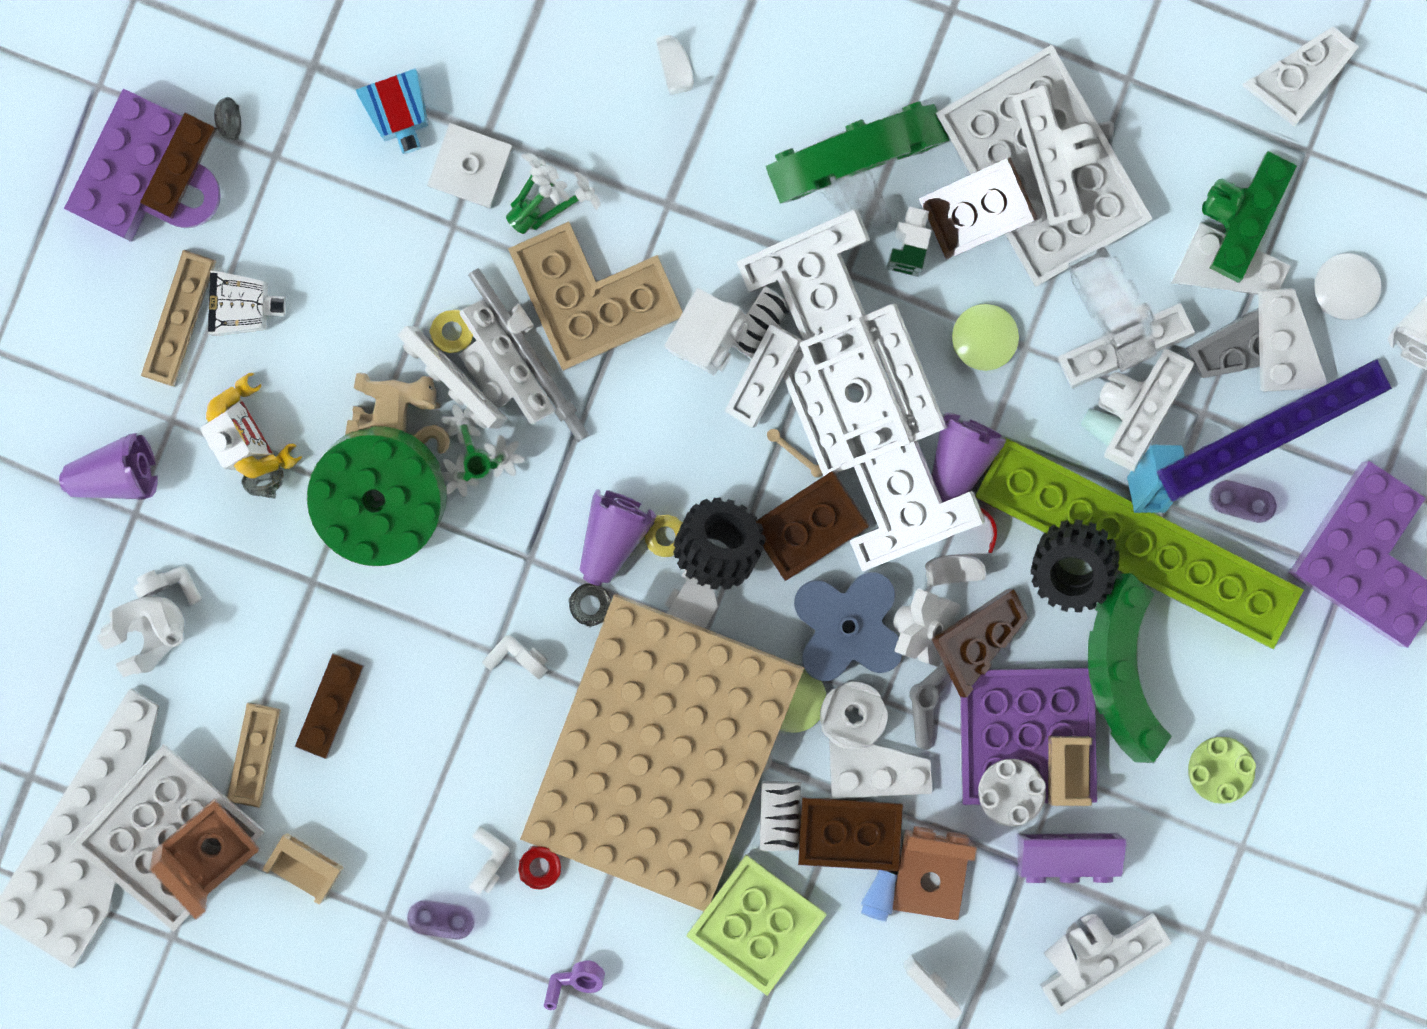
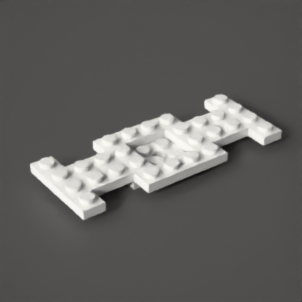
[736,209,985,571]

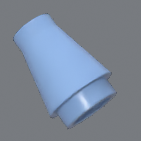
[861,870,897,922]

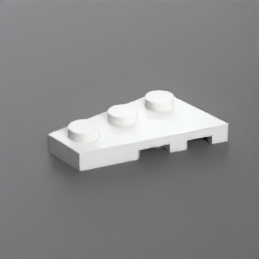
[829,739,932,799]

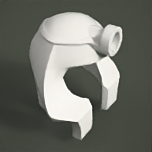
[97,596,184,678]

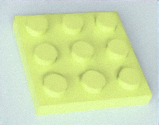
[686,854,827,996]

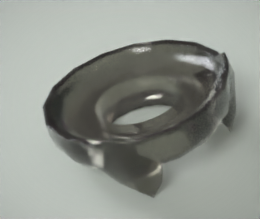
[214,97,242,141]
[241,466,285,499]
[568,583,612,628]

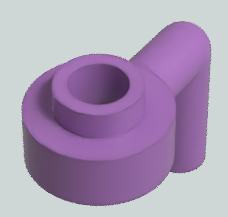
[543,960,605,1010]

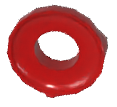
[518,846,561,890]

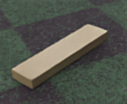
[141,250,216,387]

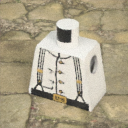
[208,270,287,337]

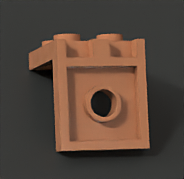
[150,799,259,920]
[893,826,976,920]

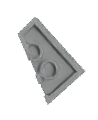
[1186,308,1260,378]

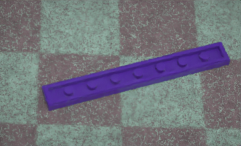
[1156,359,1392,502]

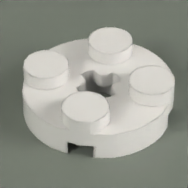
[820,681,888,750]

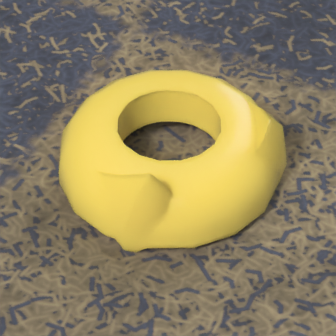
[429,309,473,353]
[645,515,683,558]

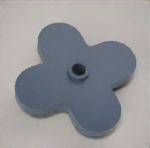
[794,572,902,681]

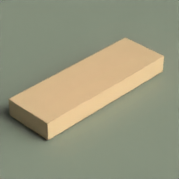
[227,702,281,808]

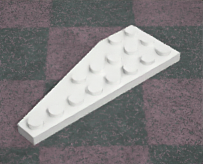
[0,688,160,969]

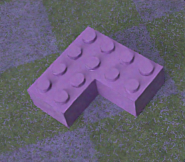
[1288,461,1427,648]

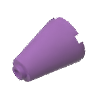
[931,412,1006,502]
[59,433,158,500]
[579,489,657,586]

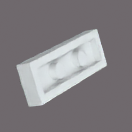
[724,324,802,428]

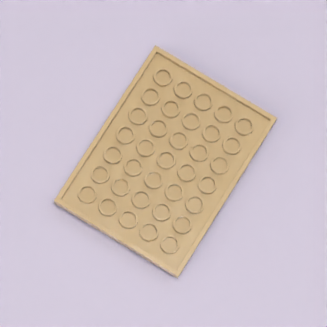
[520,593,804,911]

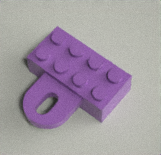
[64,88,221,242]

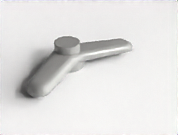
[909,663,951,750]

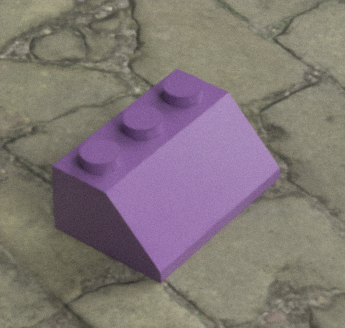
[1017,833,1126,883]

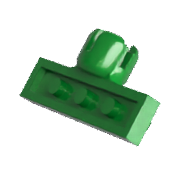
[1202,151,1297,283]

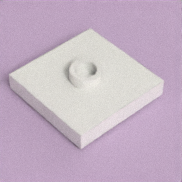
[427,123,513,209]
[903,955,963,1021]

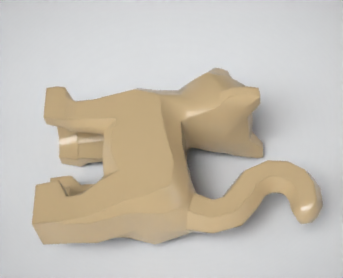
[345,372,450,454]

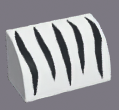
[732,286,790,360]
[760,781,801,851]

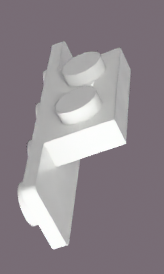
[459,299,555,424]

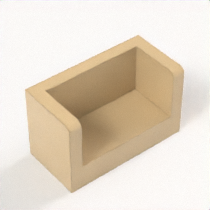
[1048,736,1092,806]
[262,833,344,905]

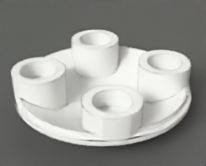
[1314,253,1381,320]
[978,759,1046,826]

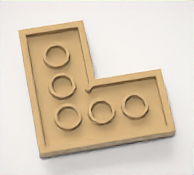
[508,221,683,371]

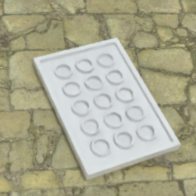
[936,45,1153,287]

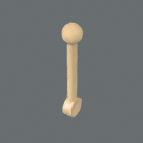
[767,429,823,478]

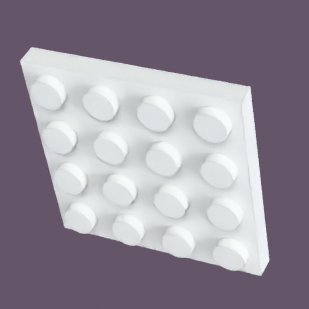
[72,743,265,932]

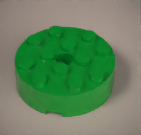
[307,426,447,566]

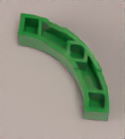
[765,101,949,204]
[1088,573,1172,763]

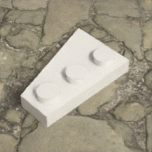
[1242,27,1359,127]
[1170,223,1291,295]
[1258,288,1328,392]

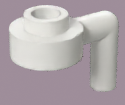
[133,566,202,606]
[482,635,548,680]
[468,826,510,895]

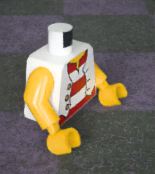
[201,373,302,478]

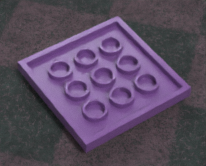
[960,668,1097,805]

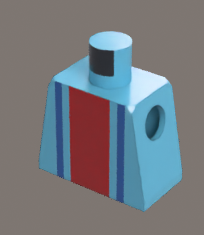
[356,68,428,154]

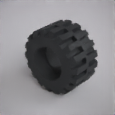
[673,498,765,590]
[1030,519,1120,613]

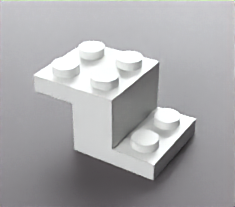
[664,287,749,376]

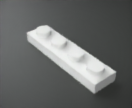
[1058,303,1195,389]
[397,326,508,429]

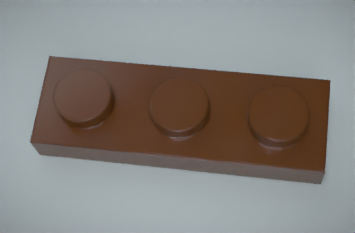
[140,112,217,219]
[295,653,364,759]

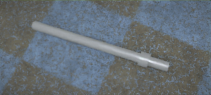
[468,268,589,442]

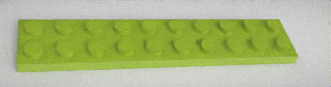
[975,437,1304,649]

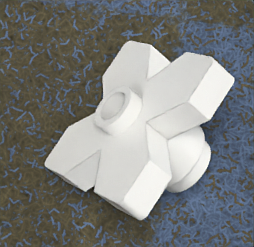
[893,588,961,667]

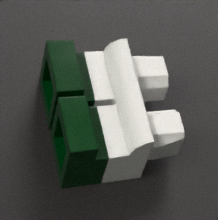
[886,207,932,277]

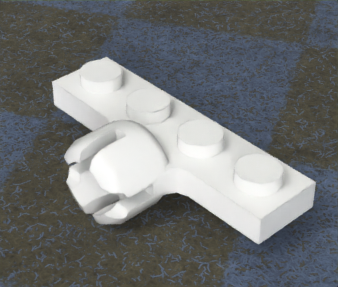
[1012,86,1101,226]
[1098,348,1195,472]
[1039,913,1172,1015]

